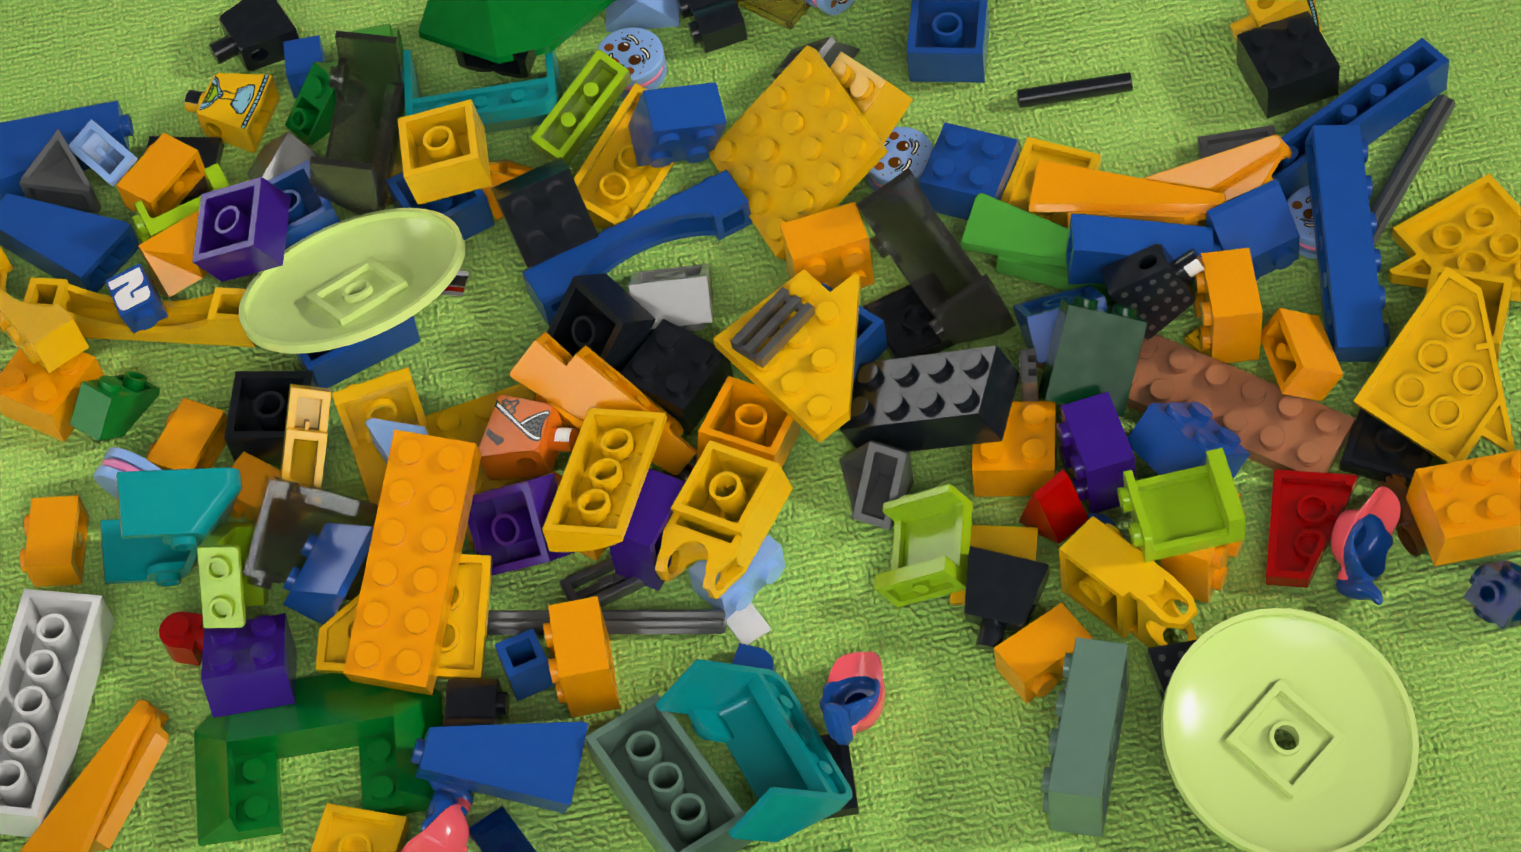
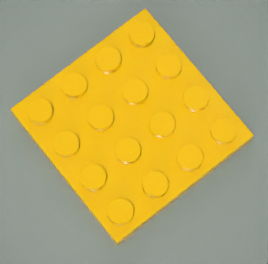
[708,45,888,260]

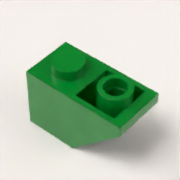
[285,62,364,145]
[70,371,160,441]

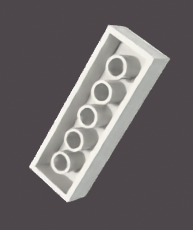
[0,589,115,837]

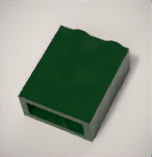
[1038,295,1148,417]

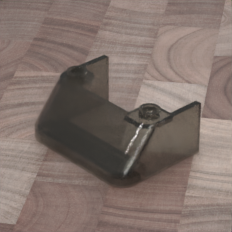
[309,31,405,215]
[856,168,1016,345]

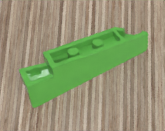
[960,193,1114,302]

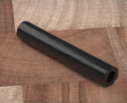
[1017,72,1133,108]

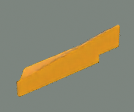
[1143,135,1292,202]
[1029,160,1226,229]
[510,332,697,476]
[20,700,169,852]

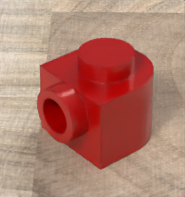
[159,612,204,666]

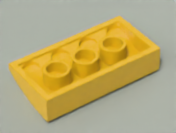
[574,83,675,230]
[542,408,667,552]

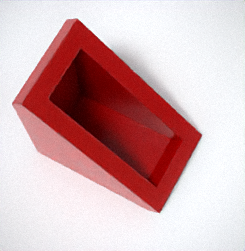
[1019,469,1089,544]

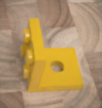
[332,367,432,518]

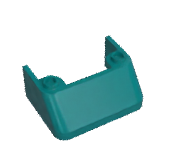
[403,50,562,133]
[100,468,242,587]
[655,659,853,842]

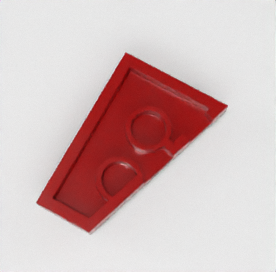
[1266,469,1358,588]

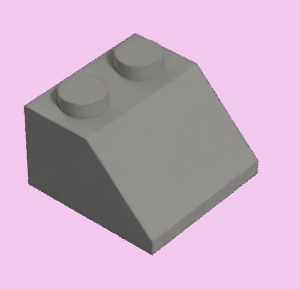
[628,263,714,336]

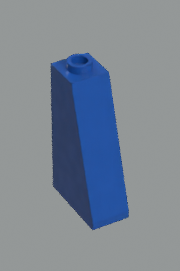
[0,100,134,200]
[0,193,140,293]
[1066,214,1221,284]
[411,721,589,814]

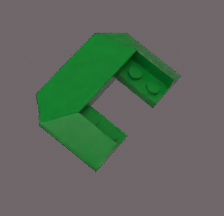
[418,0,615,64]
[194,673,443,846]

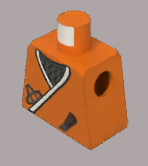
[479,395,579,480]

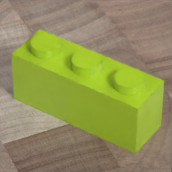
[530,48,632,166]

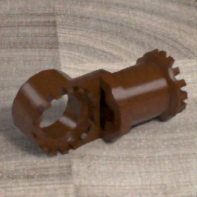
[1373,474,1428,557]

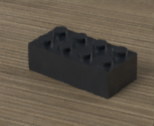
[840,345,1020,452]

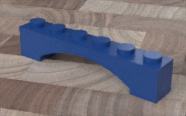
[522,170,752,327]

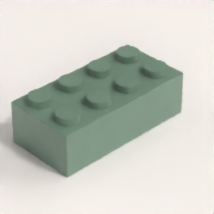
[1041,637,1129,837]
[585,693,753,852]

